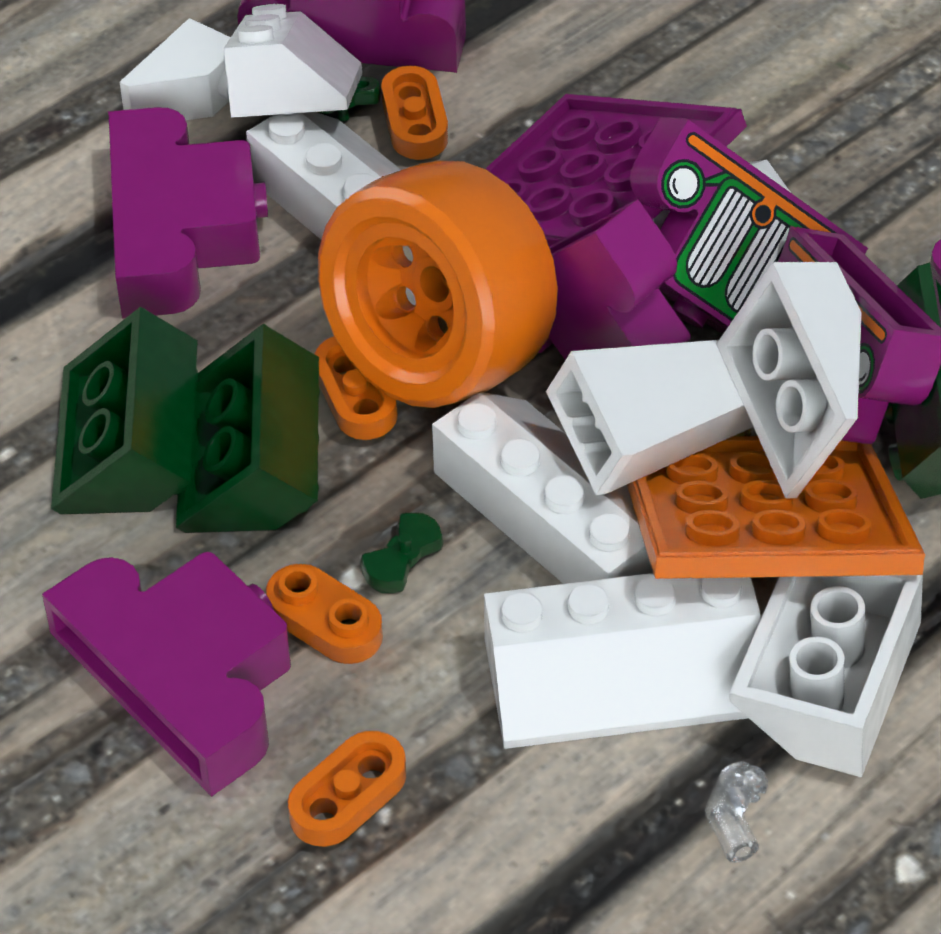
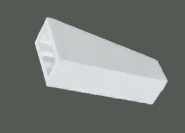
[546,340,753,495]

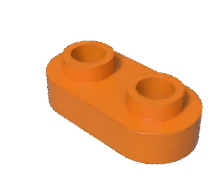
[381,66,448,160]
[315,336,398,440]
[266,564,383,664]
[288,731,406,847]

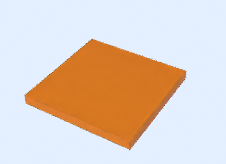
[627,436,925,579]

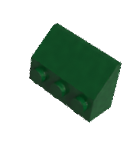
[885,262,941,499]
[51,307,198,514]
[176,324,320,533]

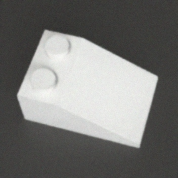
[716,262,861,499]

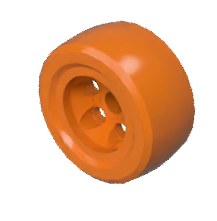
[318,161,558,408]

